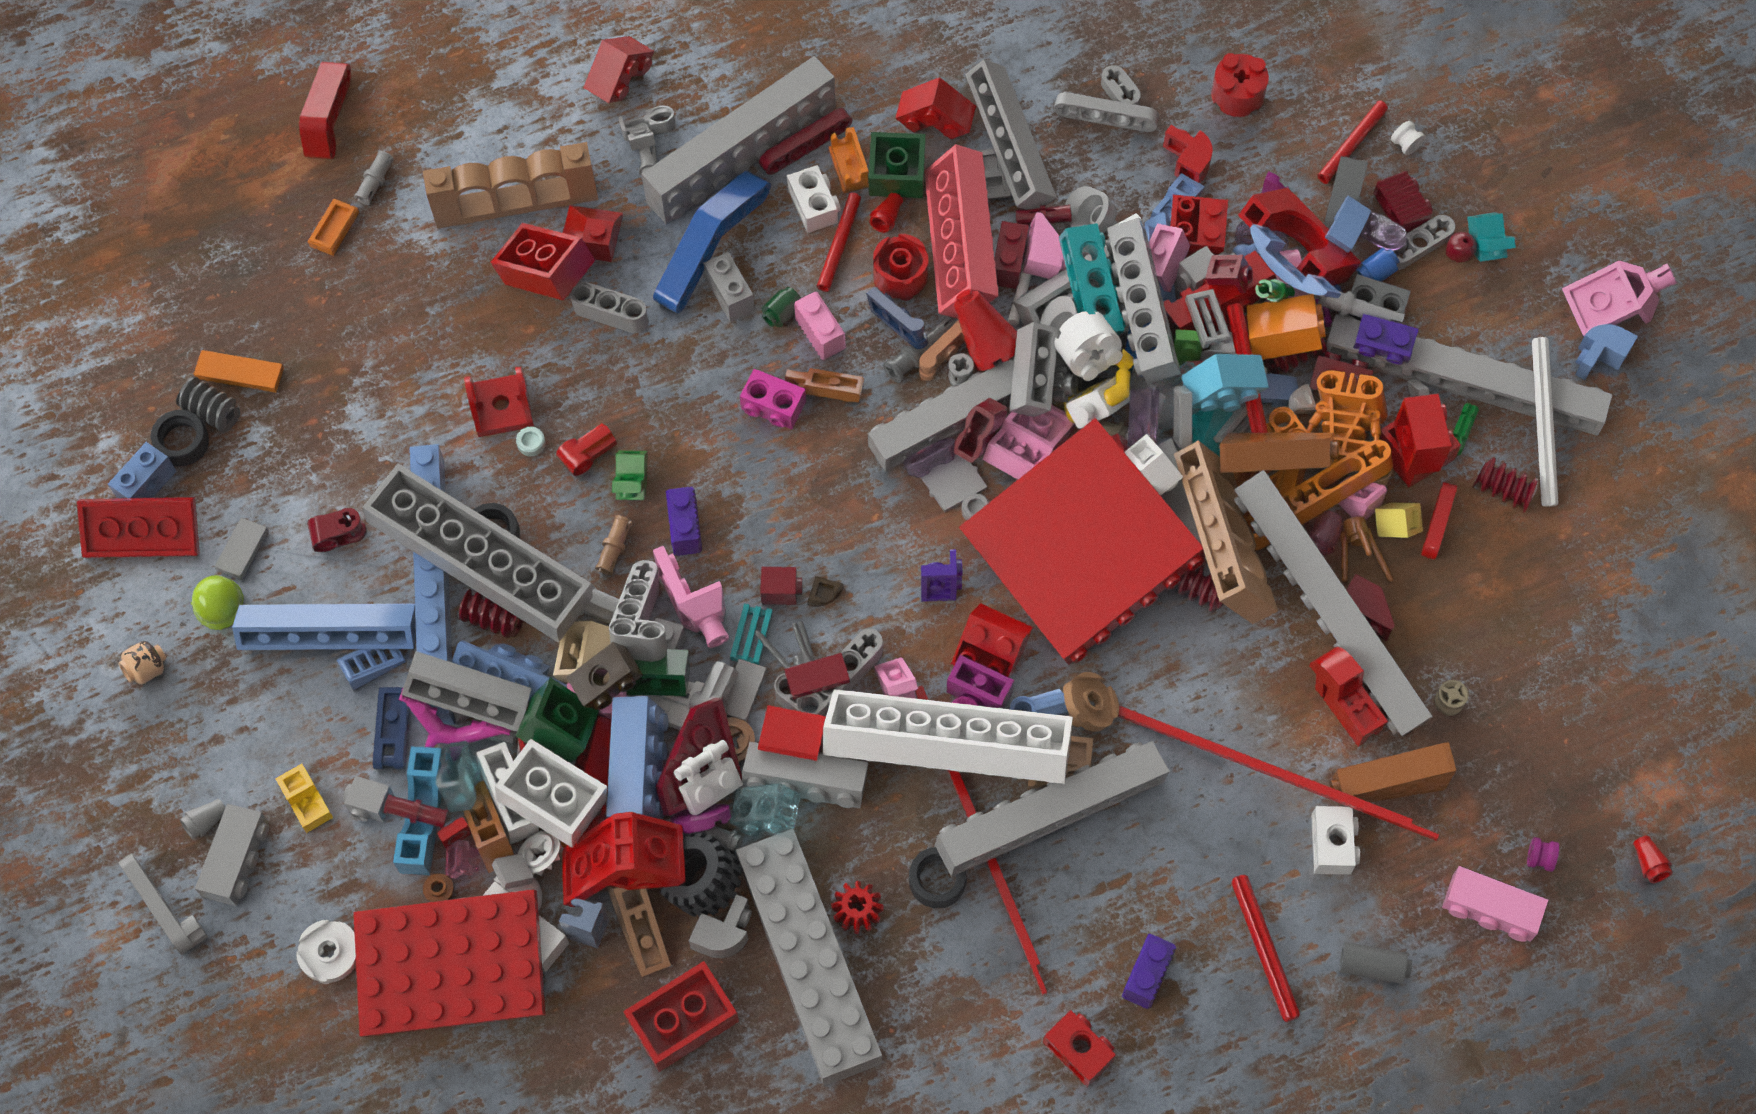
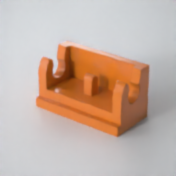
[828,127,869,194]

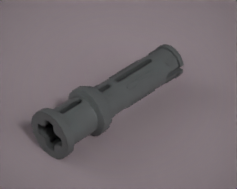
[883,316,956,383]

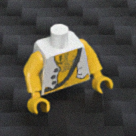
[1063,349,1134,429]

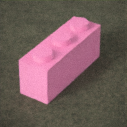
[1442,866,1548,942]

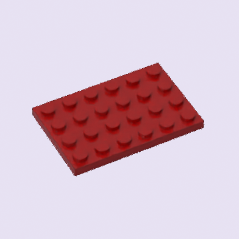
[353,889,546,1037]

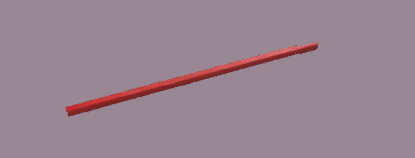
[914,685,1047,996]
[1117,706,1439,841]

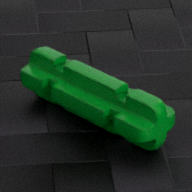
[1453,403,1479,456]

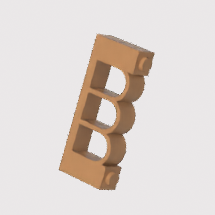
[423,142,599,229]
[1174,441,1278,624]

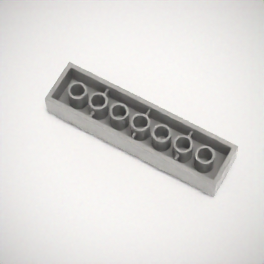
[641,56,836,224]
[362,464,593,643]
[736,829,882,1086]

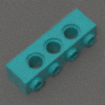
[1058,223,1126,336]

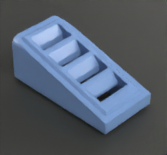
[337,649,406,690]

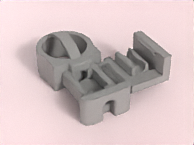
[619,105,676,151]

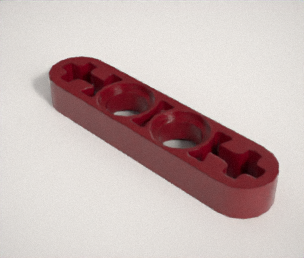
[759,108,853,175]

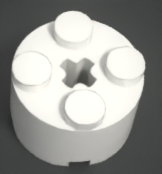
[1054,311,1123,381]

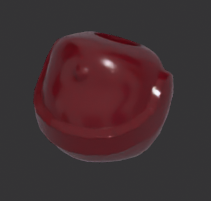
[1446,232,1477,263]

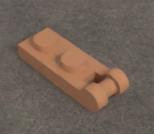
[919,320,965,381]

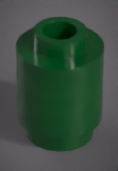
[761,287,801,327]

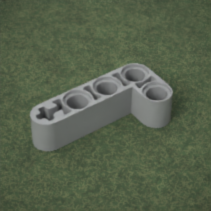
[609,560,667,661]
[774,629,883,716]

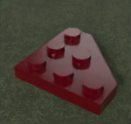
[656,697,742,816]

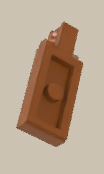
[785,368,865,403]

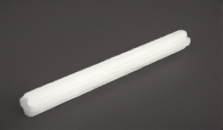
[1532,337,1558,507]

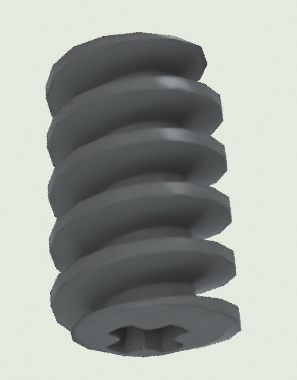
[176,376,240,432]

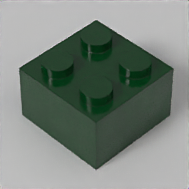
[868,132,926,198]
[516,677,599,763]

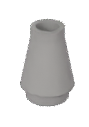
[180,798,226,839]

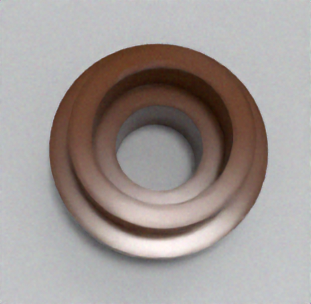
[423,873,454,902]

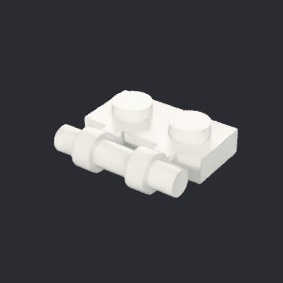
[674,740,743,815]

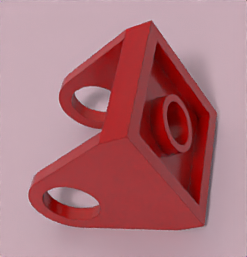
[464,366,534,438]

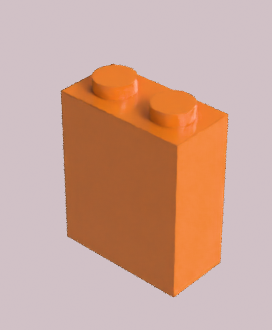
[1246,294,1326,360]

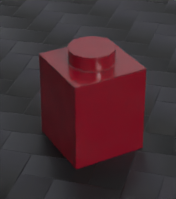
[760,566,803,605]

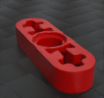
[1421,481,1457,560]

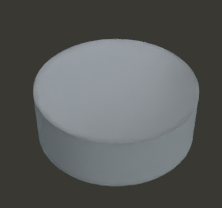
[961,494,989,521]

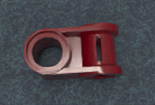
[307,508,367,552]

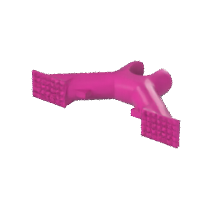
[399,689,511,761]

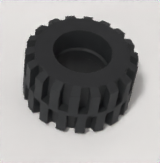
[660,832,742,917]

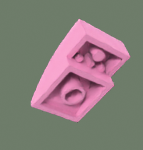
[982,404,1076,479]

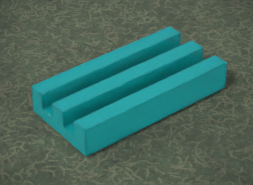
[730,603,773,665]

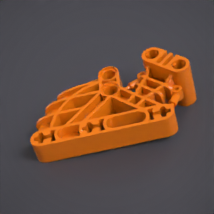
[1233,370,1393,550]

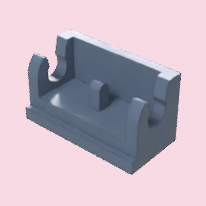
[559,899,609,949]

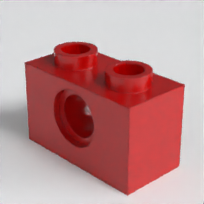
[1043,1010,1116,1088]

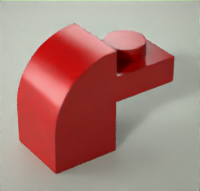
[1163,125,1213,184]
[1309,647,1364,700]

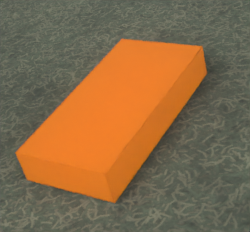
[308,199,360,256]

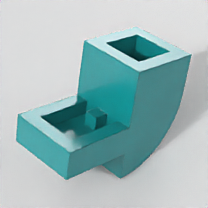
[1467,212,1516,262]

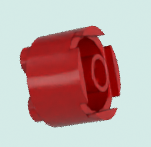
[1211,53,1269,117]
[873,234,929,301]

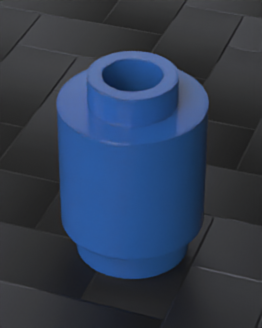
[1356,248,1400,282]

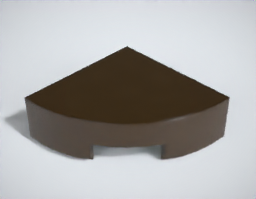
[807,576,844,607]

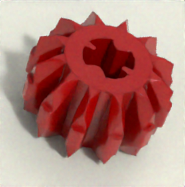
[831,880,884,934]

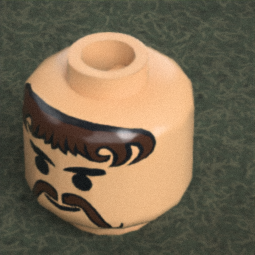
[119,641,166,684]

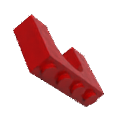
[1238,187,1362,286]

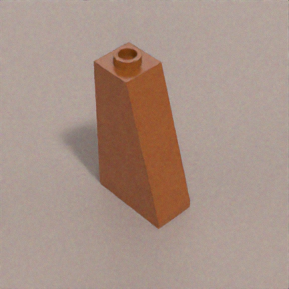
[1220,433,1339,473]
[1329,742,1457,807]

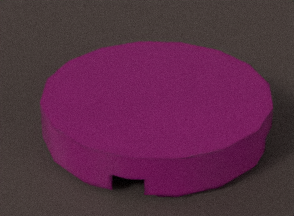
[670,804,731,833]

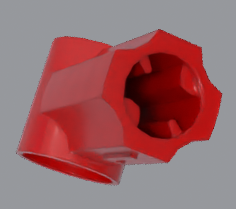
[556,423,617,476]

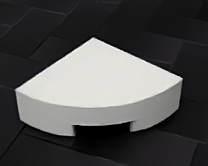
[1289,384,1316,414]

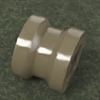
[1434,680,1469,716]

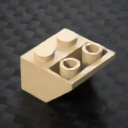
[553,621,610,685]

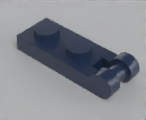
[866,287,928,349]
[373,687,409,770]

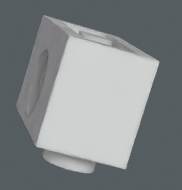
[1311,806,1360,875]

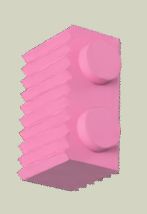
[794,292,846,360]

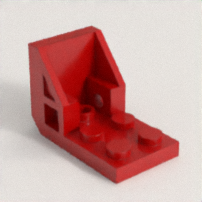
[562,812,685,908]

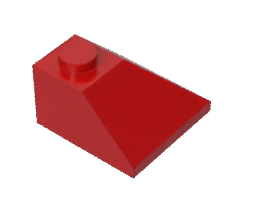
[563,205,623,262]

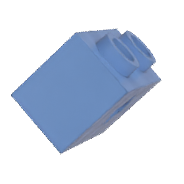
[108,442,176,498]

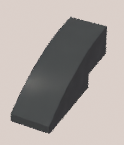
[1324,156,1368,229]

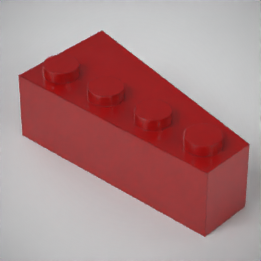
[1164,251,1277,336]

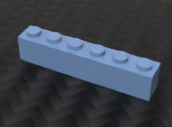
[232,604,416,650]

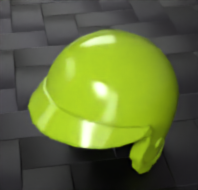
[191,575,244,630]

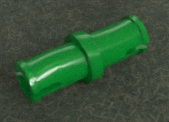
[1255,279,1295,302]

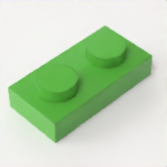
[1173,330,1202,368]

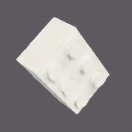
[495,739,607,848]

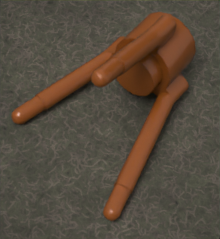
[1339,516,1393,582]

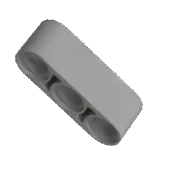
[570,281,649,333]

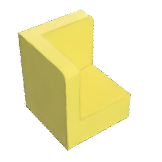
[1375,503,1423,538]

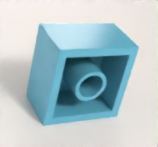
[1182,354,1269,412]

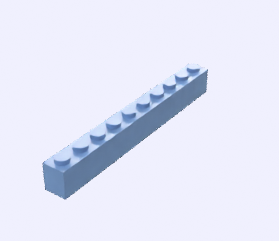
[410,444,455,725]

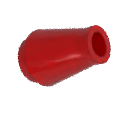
[869,193,903,233]
[1633,835,1673,883]

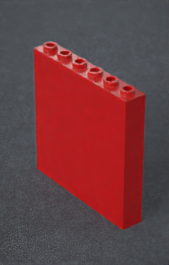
[959,418,1205,665]

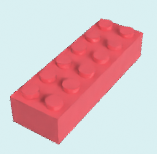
[924,144,998,319]

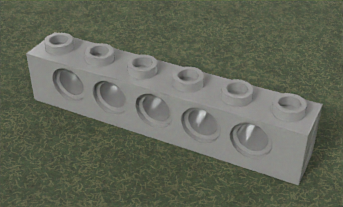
[1105,217,1181,384]

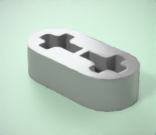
[1101,65,1140,105]

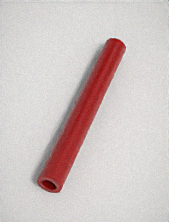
[1317,101,1388,184]
[817,193,862,292]

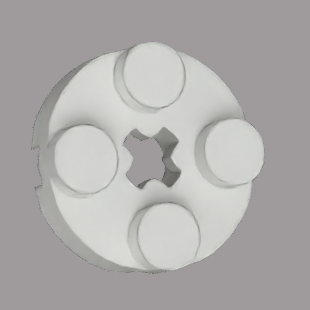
[297,920,356,984]

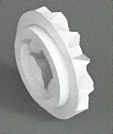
[518,831,563,876]

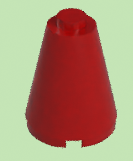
[954,289,1017,371]

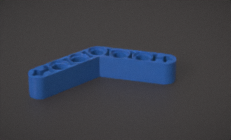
[653,170,771,314]

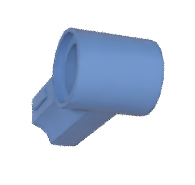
[1009,689,1068,716]

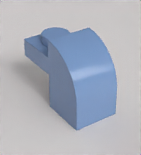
[1575,324,1638,380]

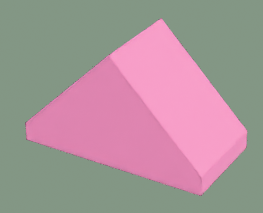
[1338,476,1387,519]

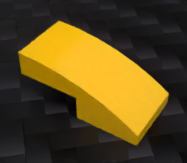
[275,764,333,833]

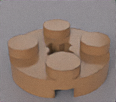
[1063,672,1119,732]

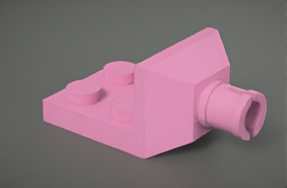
[1562,261,1677,336]
[653,546,729,648]

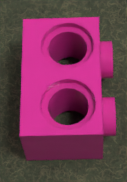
[740,369,806,429]

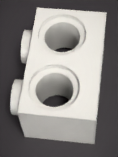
[787,165,841,233]
[1124,434,1183,496]

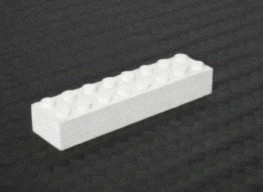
[823,689,1073,784]

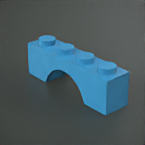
[393,746,447,875]

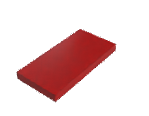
[77,497,200,558]

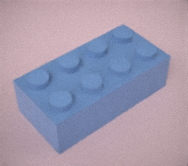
[606,696,669,820]

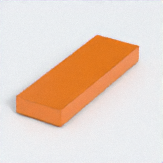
[193,350,284,393]

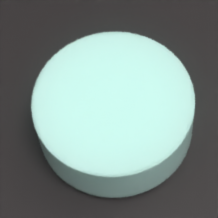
[516,427,546,457]

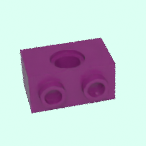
[946,655,1014,709]

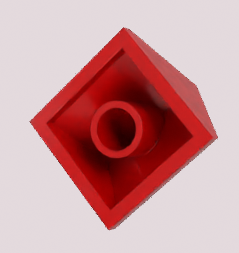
[758,705,826,761]

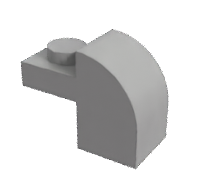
[689,894,752,958]

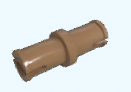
[595,515,633,575]

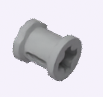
[948,353,974,385]

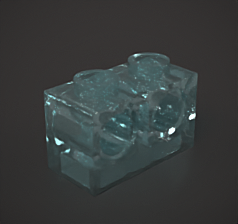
[730,783,801,836]

